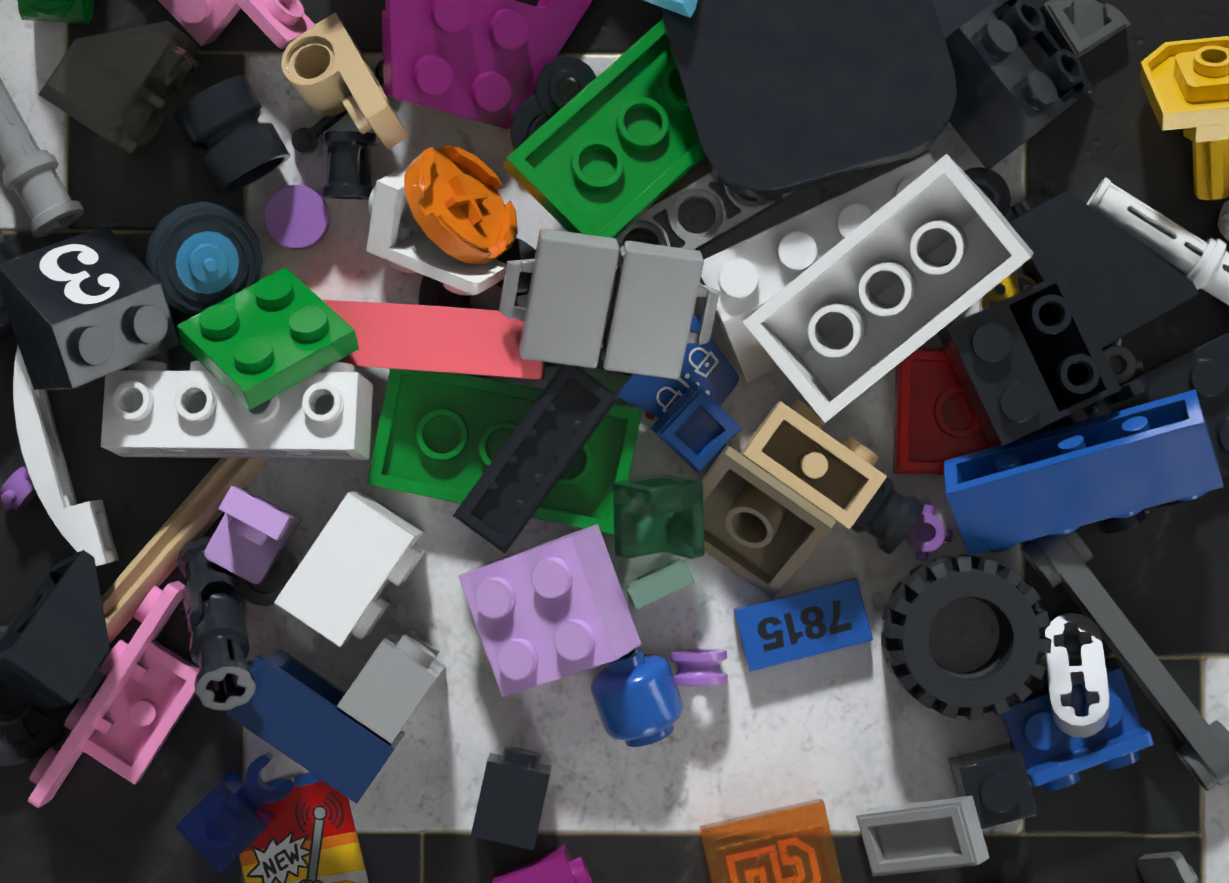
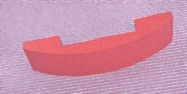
[322,300,545,380]

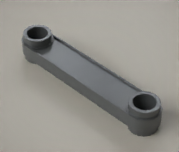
[1021,531,1229,791]

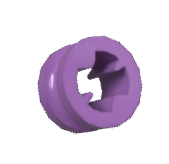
[670,649,728,686]

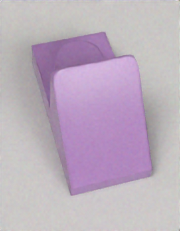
[204,486,302,584]

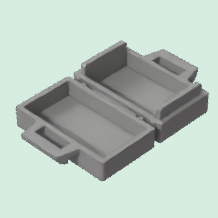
[499,228,720,380]

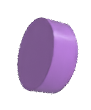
[264,185,330,250]

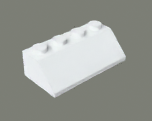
[700,153,935,383]
[743,154,1033,423]

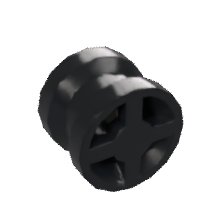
[851,477,925,555]

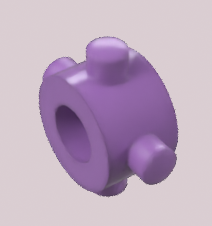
[0,466,37,512]
[905,505,953,560]

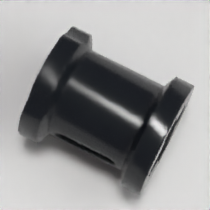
[321,131,378,200]

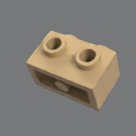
[740,399,887,530]

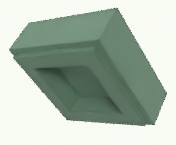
[627,558,695,610]

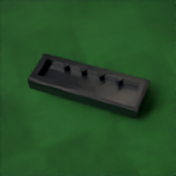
[453,364,619,554]

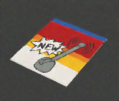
[224,772,369,883]

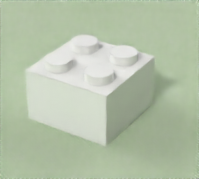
[274,490,425,647]

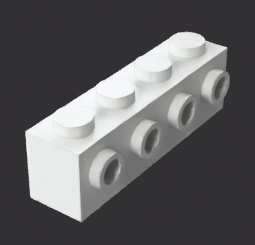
[101,360,373,460]

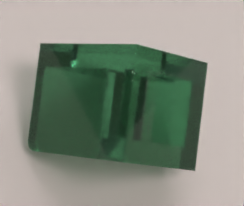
[613,474,705,559]

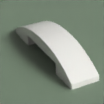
[13,345,119,566]

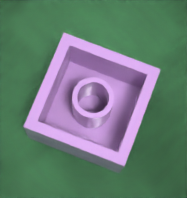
[458,524,642,697]

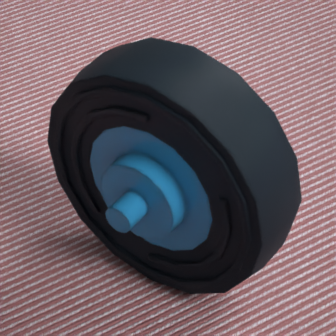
[145,201,263,316]

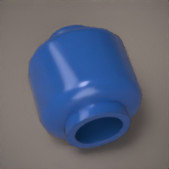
[591,647,683,747]

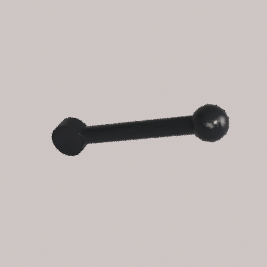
[291,60,384,154]

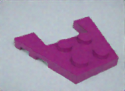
[382,0,593,130]

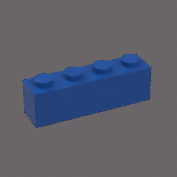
[943,389,1224,556]

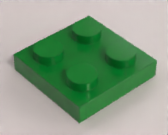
[177,267,359,411]

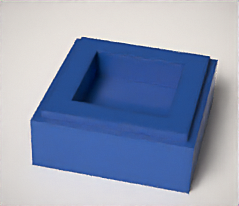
[650,383,742,475]

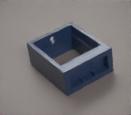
[226,648,405,804]

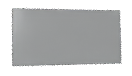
[856,795,989,877]

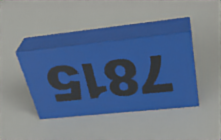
[733,578,873,672]

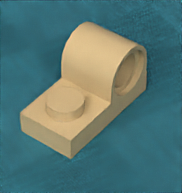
[281,12,409,150]

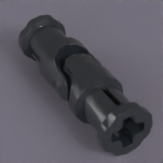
[178,537,256,711]

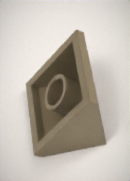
[670,446,836,599]

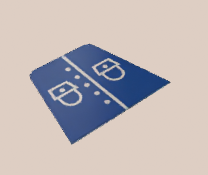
[617,314,739,418]

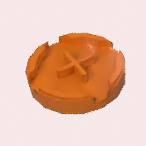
[404,145,518,265]

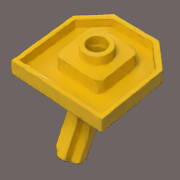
[1139,36,1229,200]

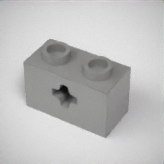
[337,630,445,744]

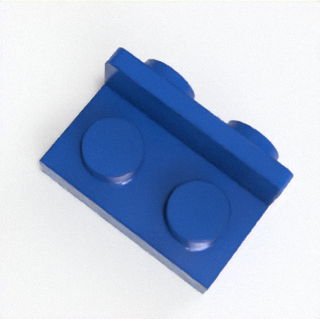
[1000,666,1154,791]

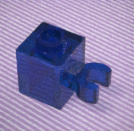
[175,751,297,873]

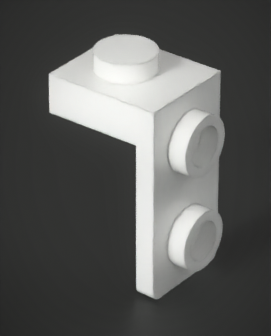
[366,165,507,295]

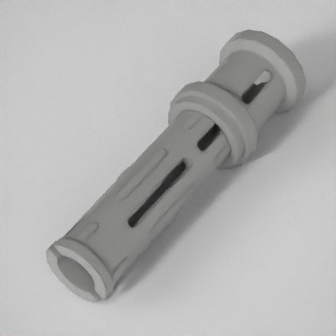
[0,78,85,238]

